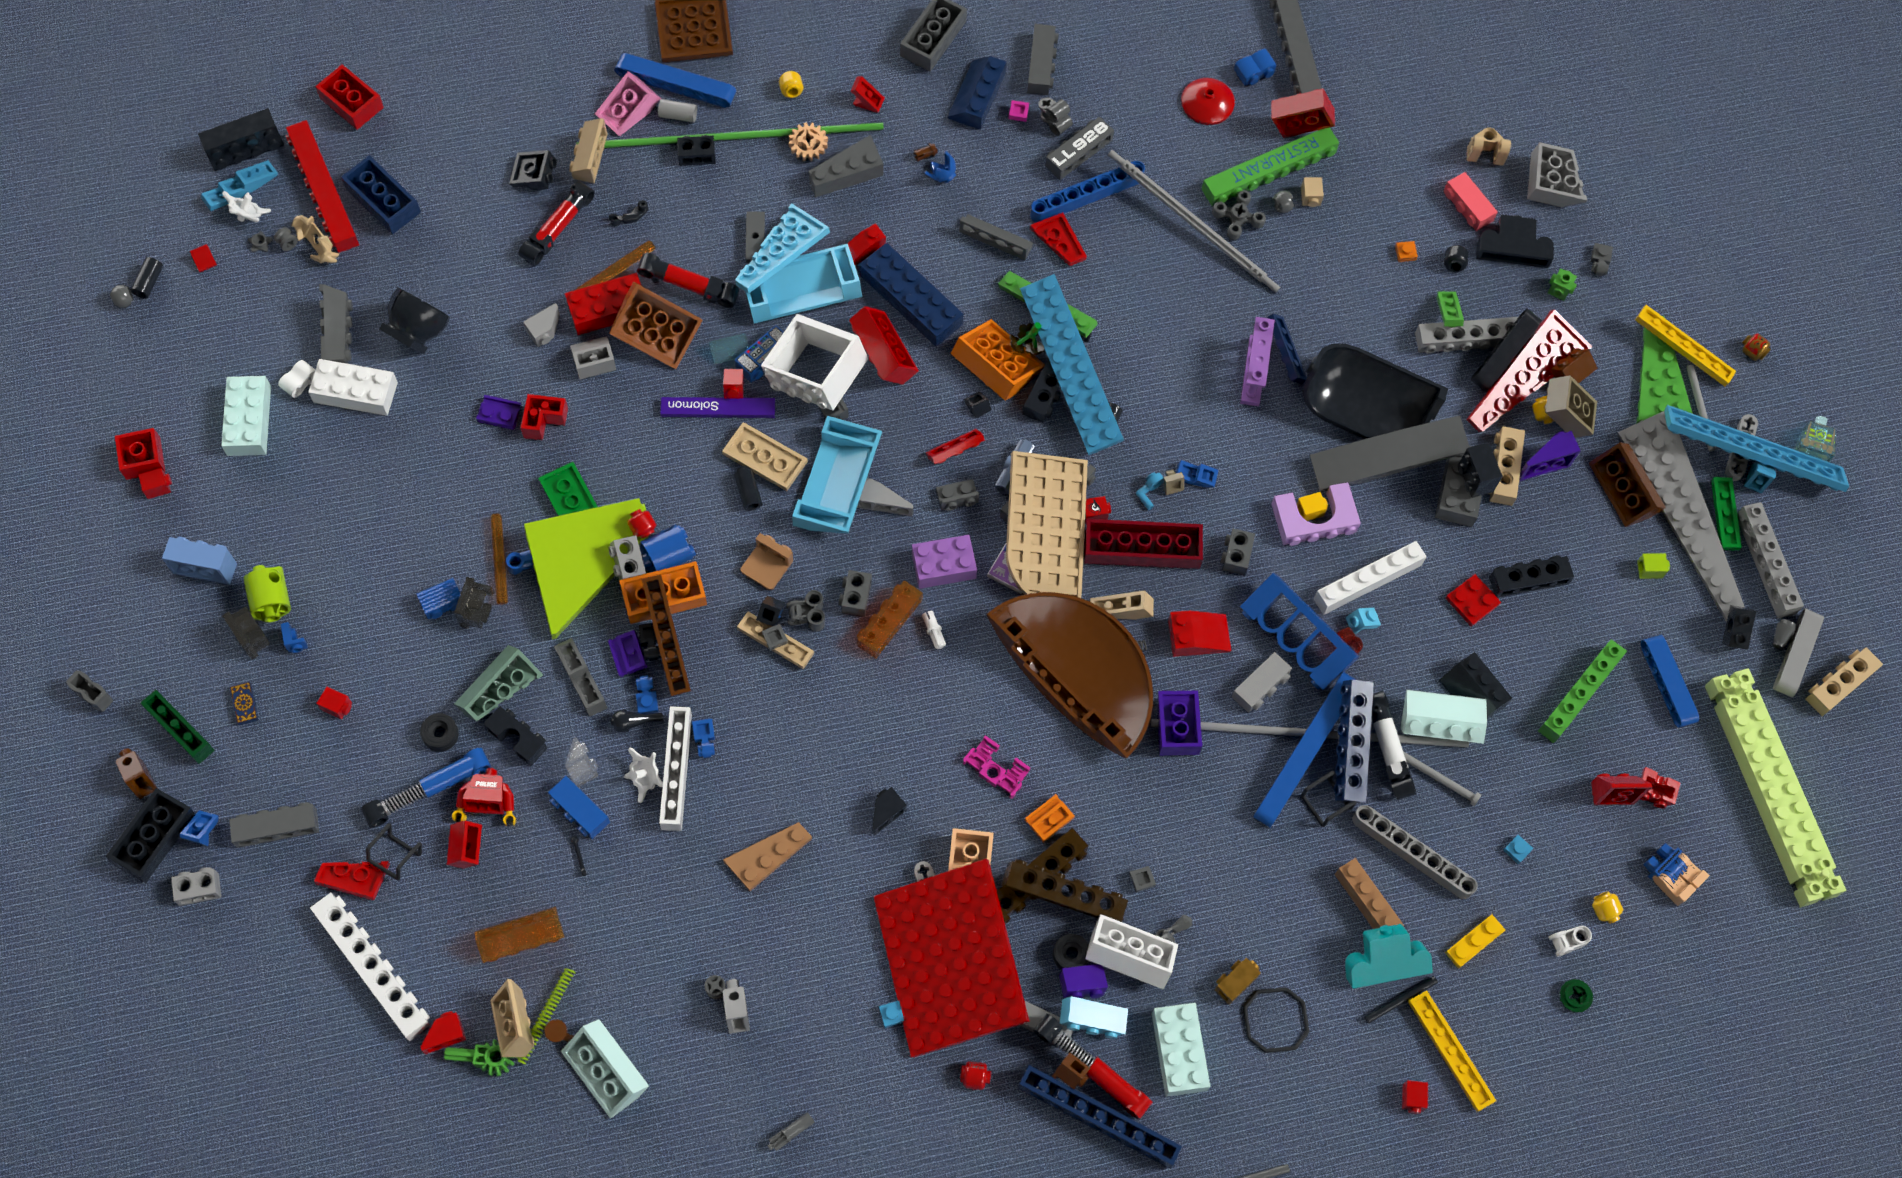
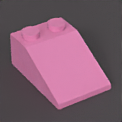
[595,72,661,136]

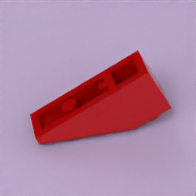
[847,223,886,265]

